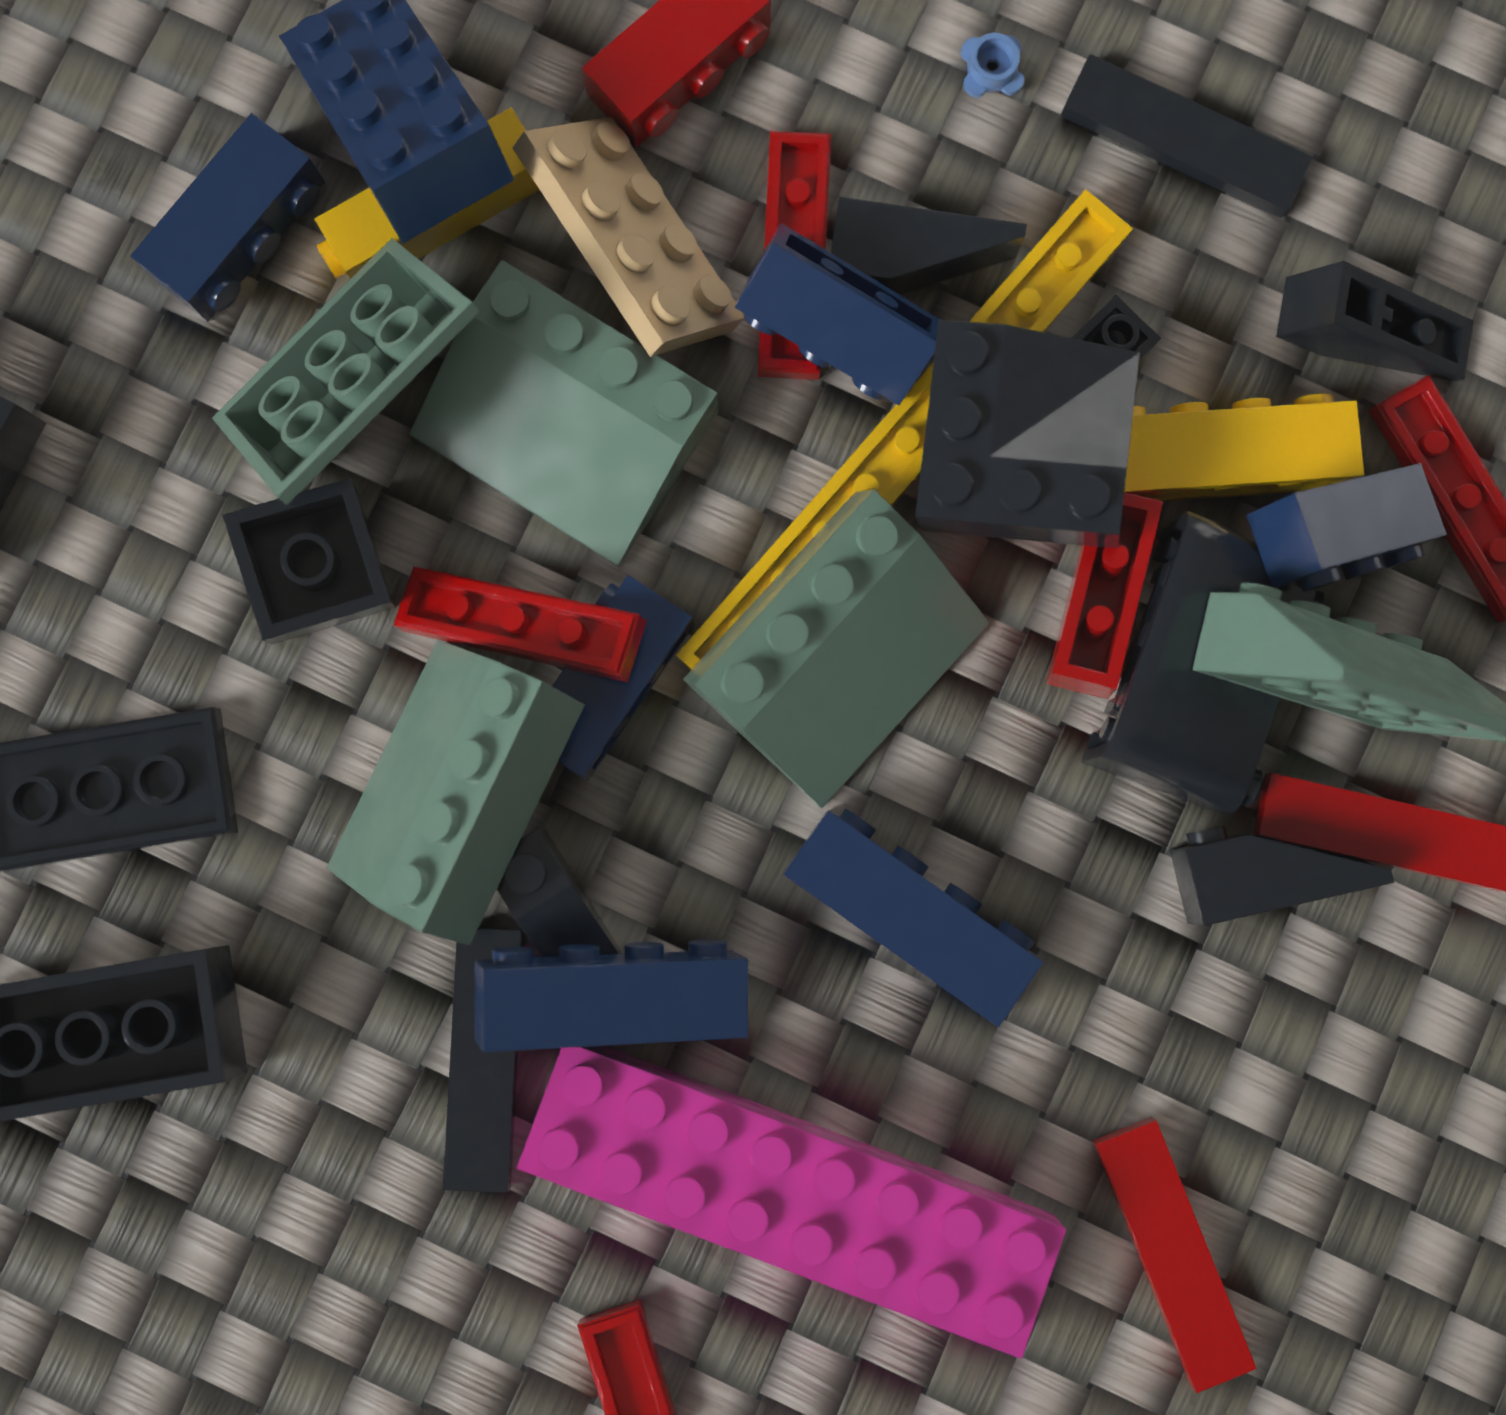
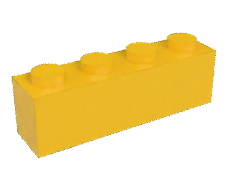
[1124,393,1364,501]

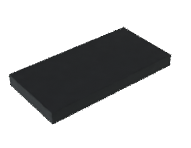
[0,707,238,873]

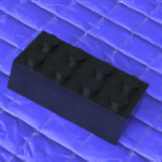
[0,945,248,1122]

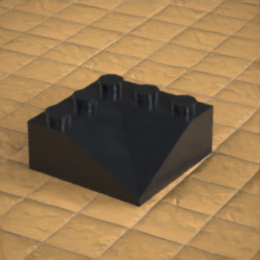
[915,320,1140,549]

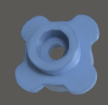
[961,33,1024,98]

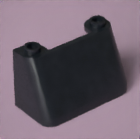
[1081,511,1324,815]

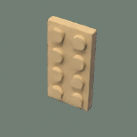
[512,117,745,357]

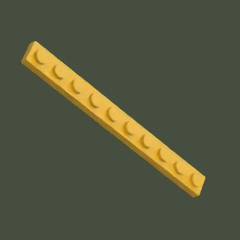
[676,189,1133,670]

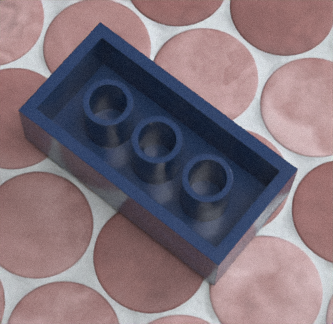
[279,0,515,244]

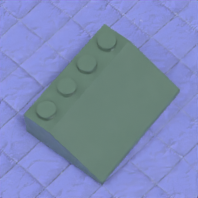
[212,238,480,505]
[409,259,719,567]
[682,489,990,808]
[1193,583,1506,743]
[327,640,585,946]

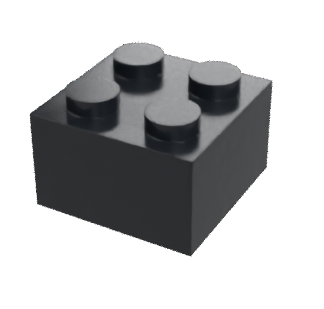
[222,478,395,645]

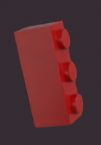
[581,0,771,147]
[1046,492,1164,700]

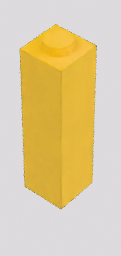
[315,107,540,279]

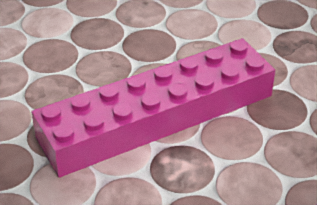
[516,1046,1066,1359]

